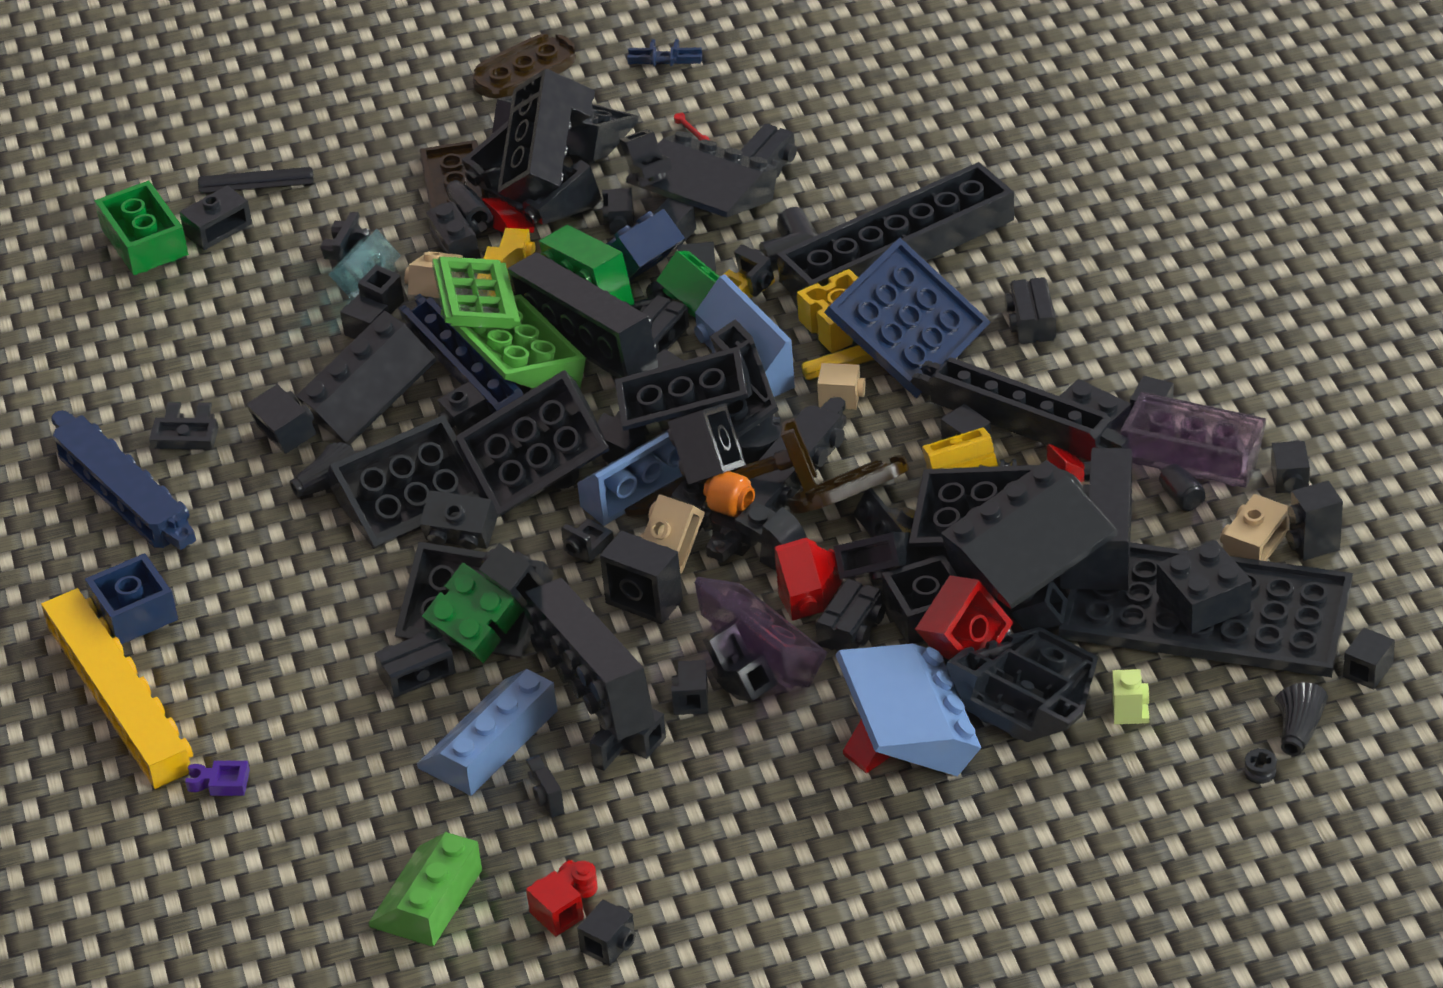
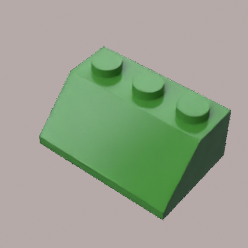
[369,832,482,947]

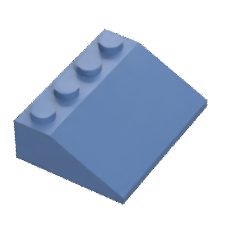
[835,643,982,777]

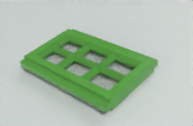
[432,256,520,329]

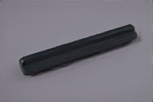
[198,167,314,193]

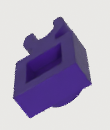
[185,761,250,796]

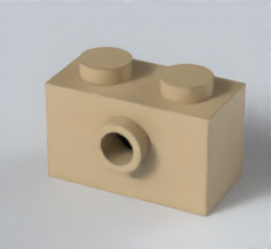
[404,251,463,298]
[640,494,705,574]
[1220,494,1290,561]

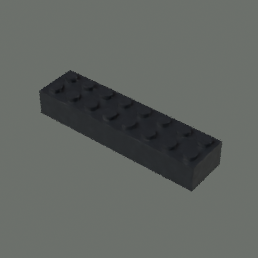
[777,162,1014,298]

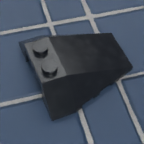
[670,319,779,438]
[946,627,1099,742]

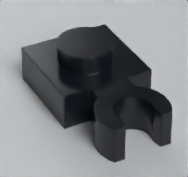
[526,755,565,818]

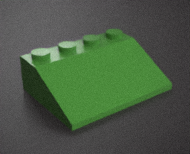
[441,294,586,389]

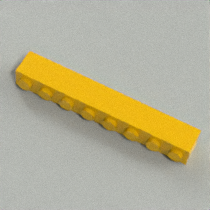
[41,588,193,789]

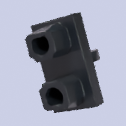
[320,212,374,269]

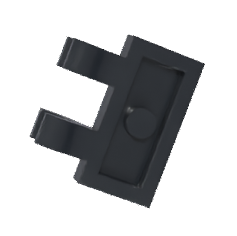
[149,402,219,450]

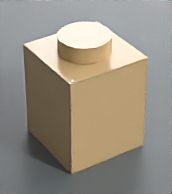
[817,363,866,410]

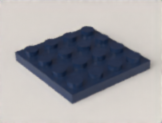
[824,238,991,399]

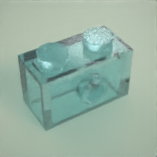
[328,229,401,300]

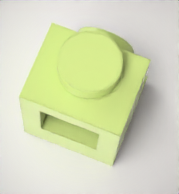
[1112,669,1149,724]

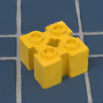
[797,269,858,353]

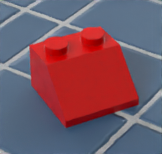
[915,575,1013,660]

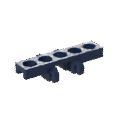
[627,39,702,67]

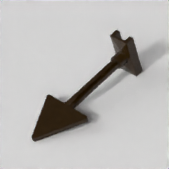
[624,418,817,516]

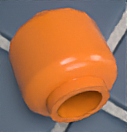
[703,471,755,517]

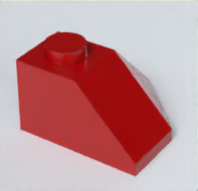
[774,538,843,621]

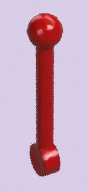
[674,113,710,141]

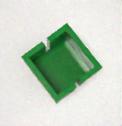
[422,563,524,664]

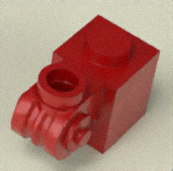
[526,860,598,937]

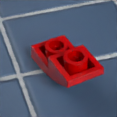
[481,197,534,233]

